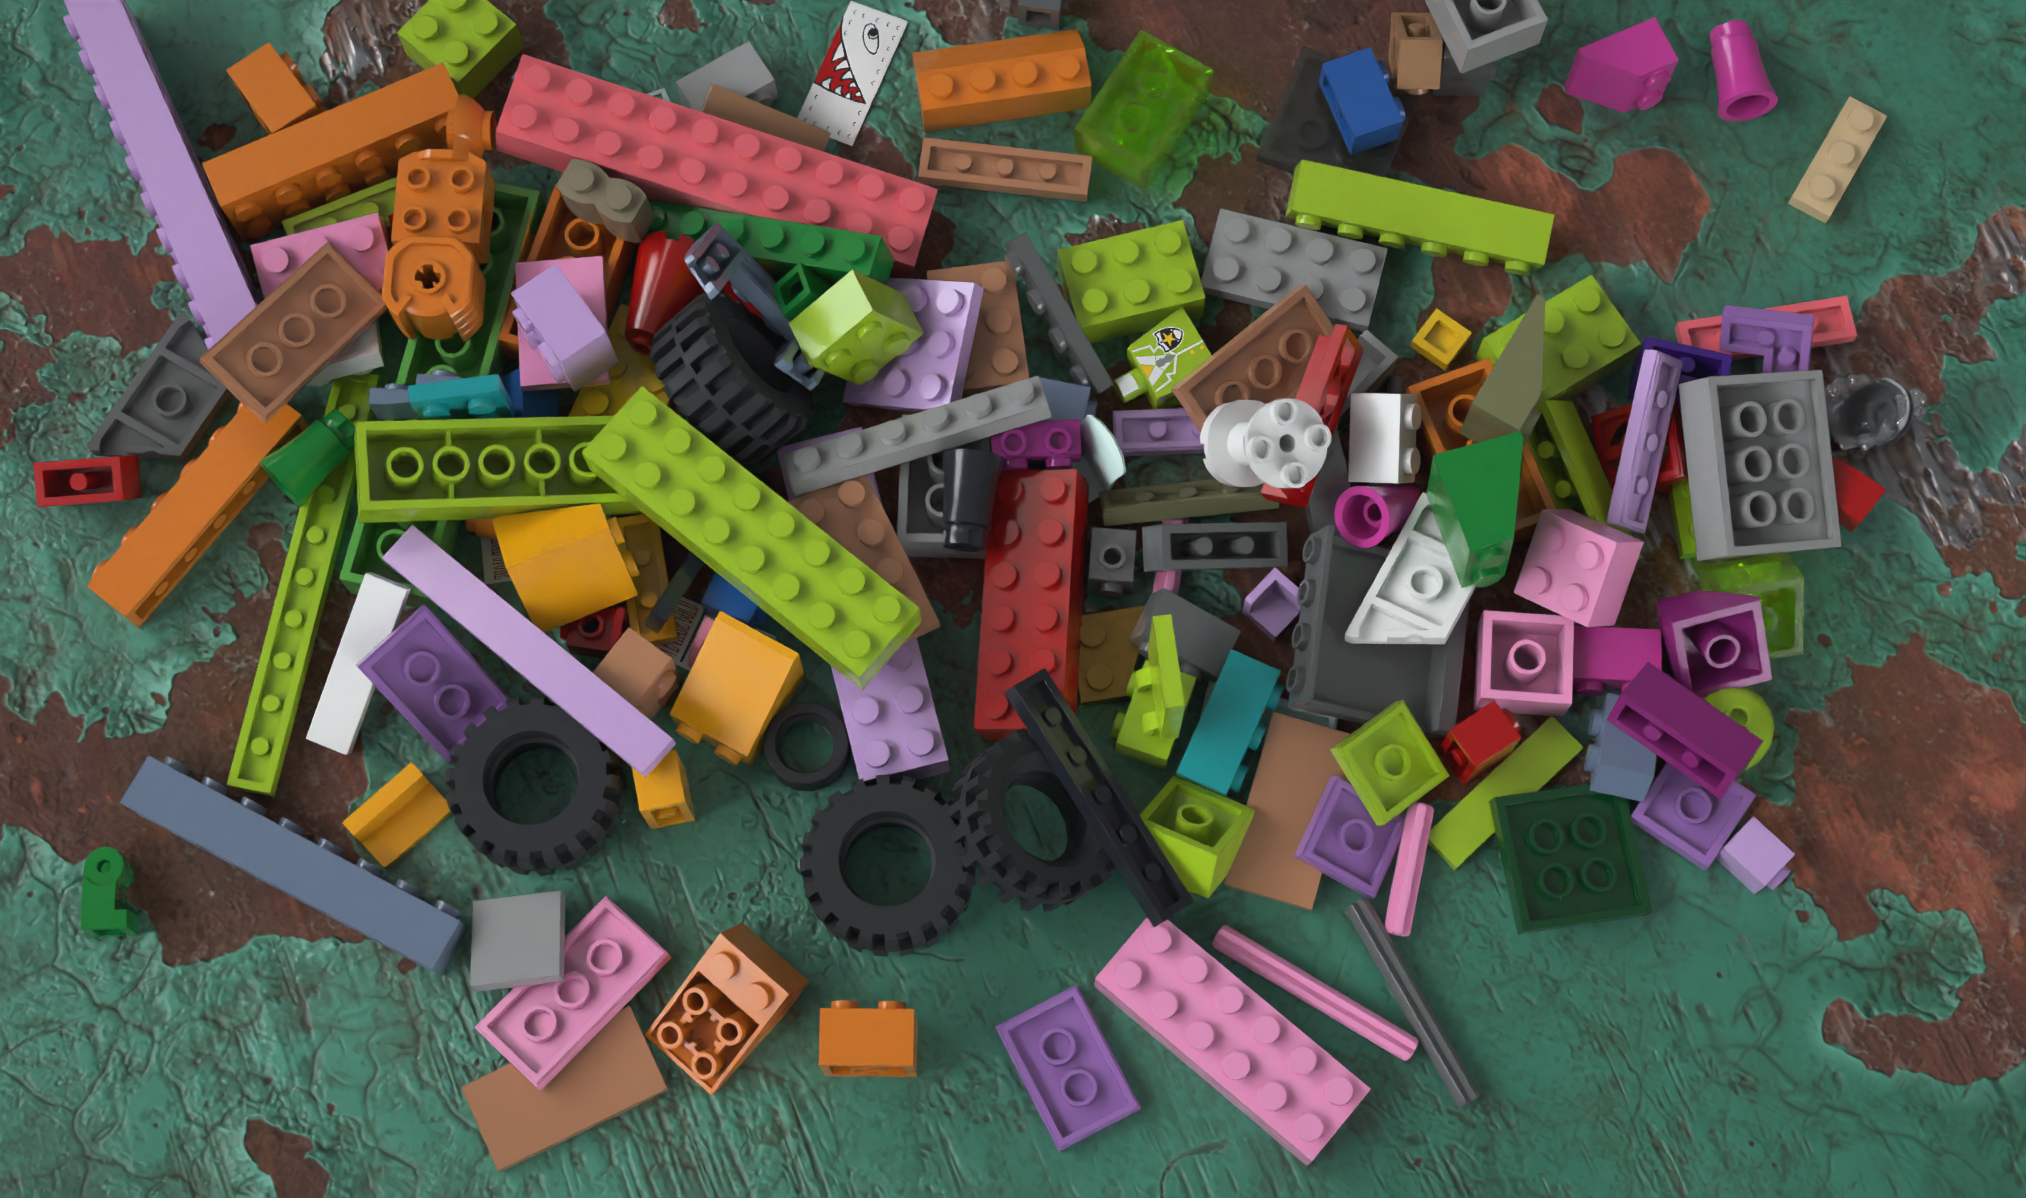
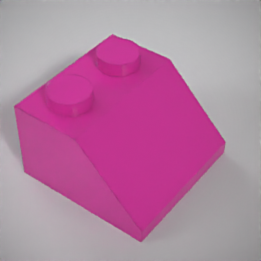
[1564,17,1679,113]

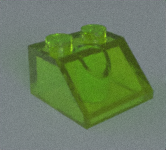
[1699,553,1804,660]

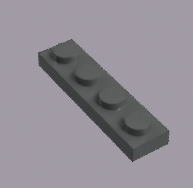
[1004,232,1113,395]

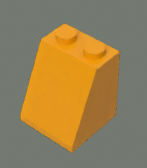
[492,503,640,633]
[670,611,805,766]

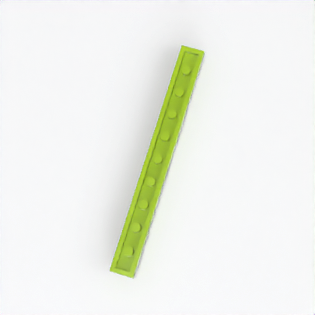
[227,373,382,797]

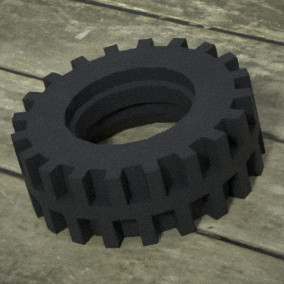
[949,728,1122,912]

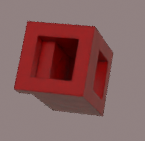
[560,606,630,659]

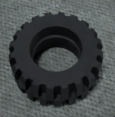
[650,293,814,464]
[445,695,627,876]
[800,774,976,957]

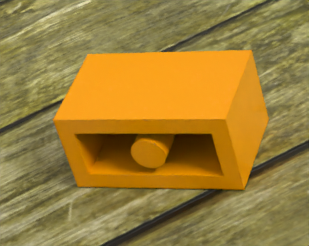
[632,749,695,830]

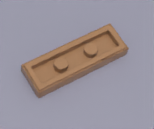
[701,84,831,152]

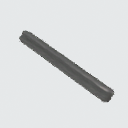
[1346,898,1480,1107]

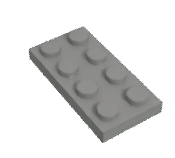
[1201,208,1388,332]

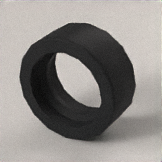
[763,702,850,791]

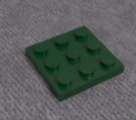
[1489,784,1652,935]

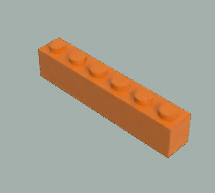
[86,403,309,628]

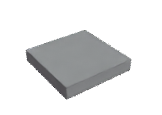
[470,890,565,992]

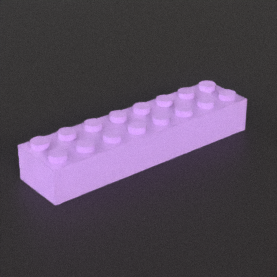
[777,427,950,784]

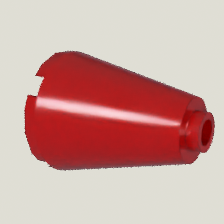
[624,231,706,356]

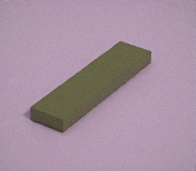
[1099,479,1279,526]

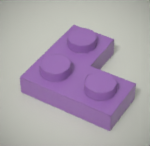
[1720,305,1815,373]

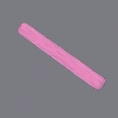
[1212,925,1419,1061]

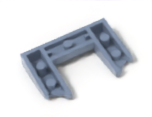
[684,221,825,391]

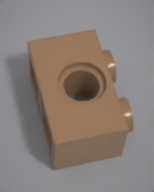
[1388,12,1443,95]

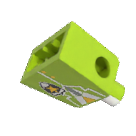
[1112,307,1212,409]

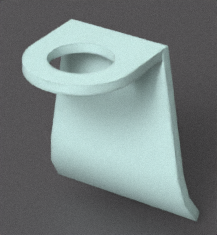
[1071,415,1126,503]

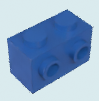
[1319,47,1406,155]

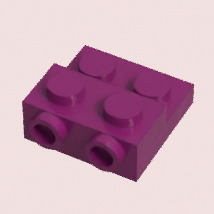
[991,419,1081,471]

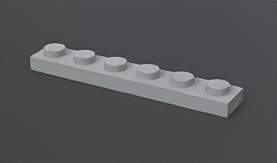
[783,375,1052,496]

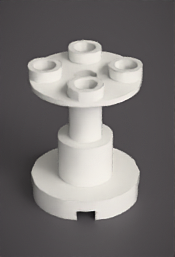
[1200,398,1331,488]

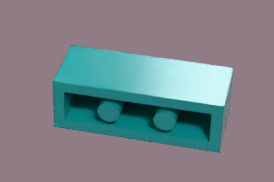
[1176,649,1285,797]

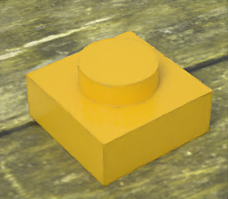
[1410,308,1472,371]

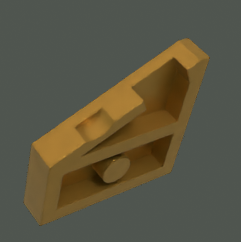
[1078,606,1145,707]

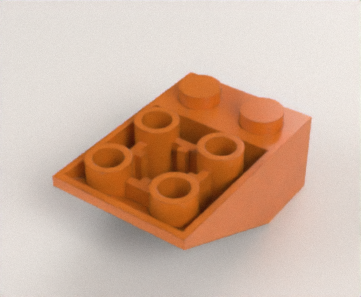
[645,922,810,1096]

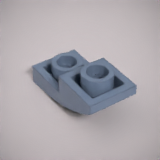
[368,370,462,419]

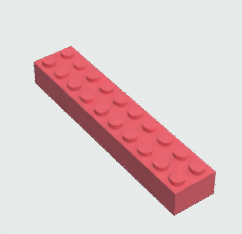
[496,54,938,279]

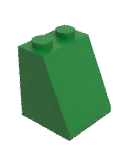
[1426,431,1524,588]

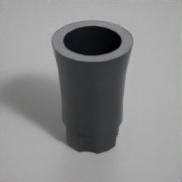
[942,449,1005,552]

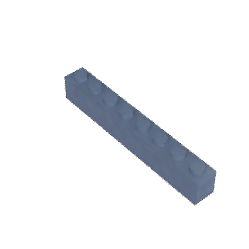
[119,755,469,976]

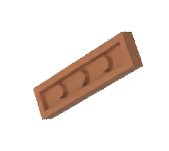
[918,138,1092,202]

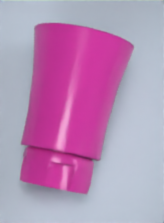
[1710,20,1778,122]
[1334,483,1421,548]

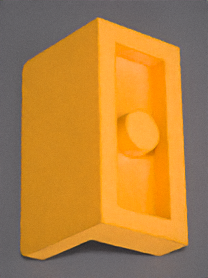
[342,762,452,868]

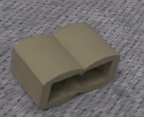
[556,159,656,242]

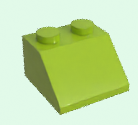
[1139,776,1255,898]

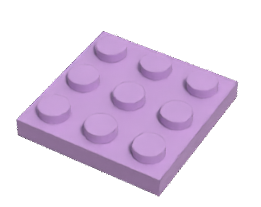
[843,277,984,412]

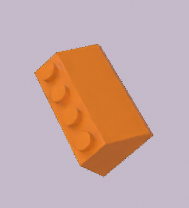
[912,29,1091,132]

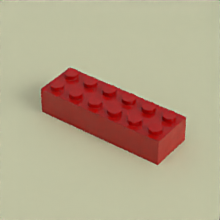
[974,469,1089,742]

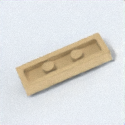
[1788,96,1887,224]

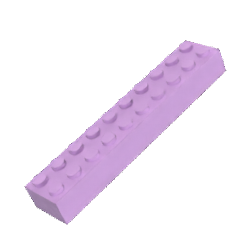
[63,0,262,350]

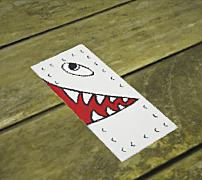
[797,1,908,146]

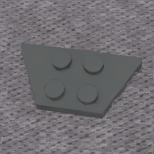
[86,311,232,461]

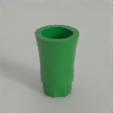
[258,409,355,507]

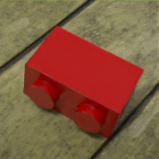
[33,455,142,507]
[1438,700,1521,787]

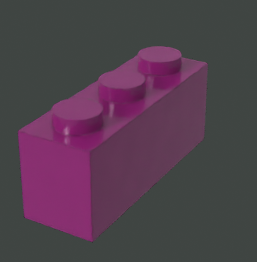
[1606,662,1763,799]

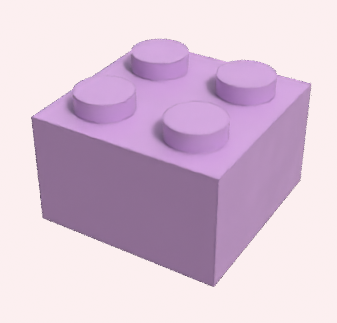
[511,263,619,392]

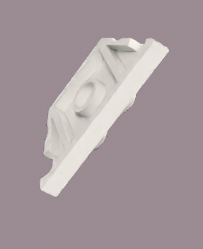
[1345,492,1476,644]

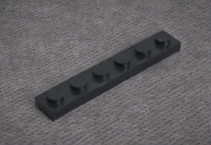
[1005,668,1194,927]

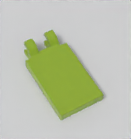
[1135,614,1185,740]

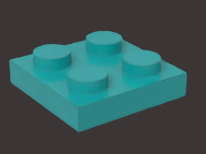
[408,374,515,420]

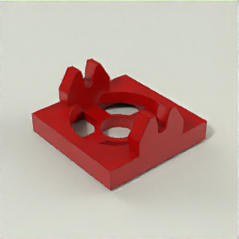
[1591,395,1688,497]

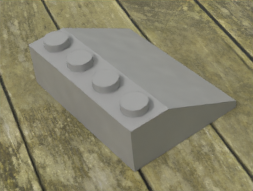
[1678,370,1842,561]

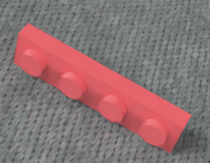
[1674,296,1857,361]

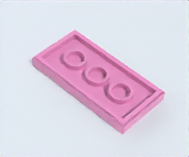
[475,896,671,1091]

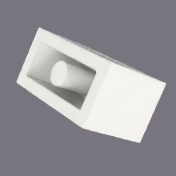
[1348,393,1422,484]

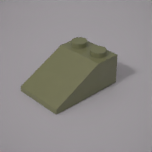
[1460,294,1545,447]

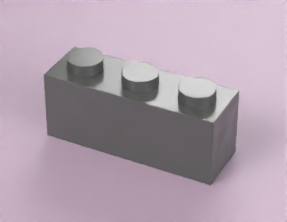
[1142,522,1288,572]

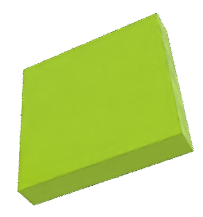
[1330,700,1450,826]

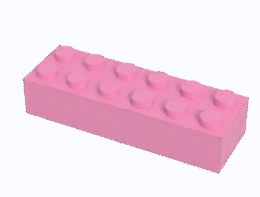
[1094,918,1371,1166]

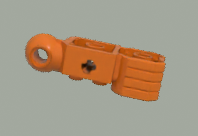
[382,93,497,341]

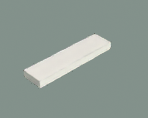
[306,572,411,755]

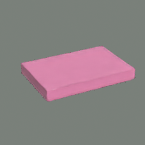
[515,256,611,391]

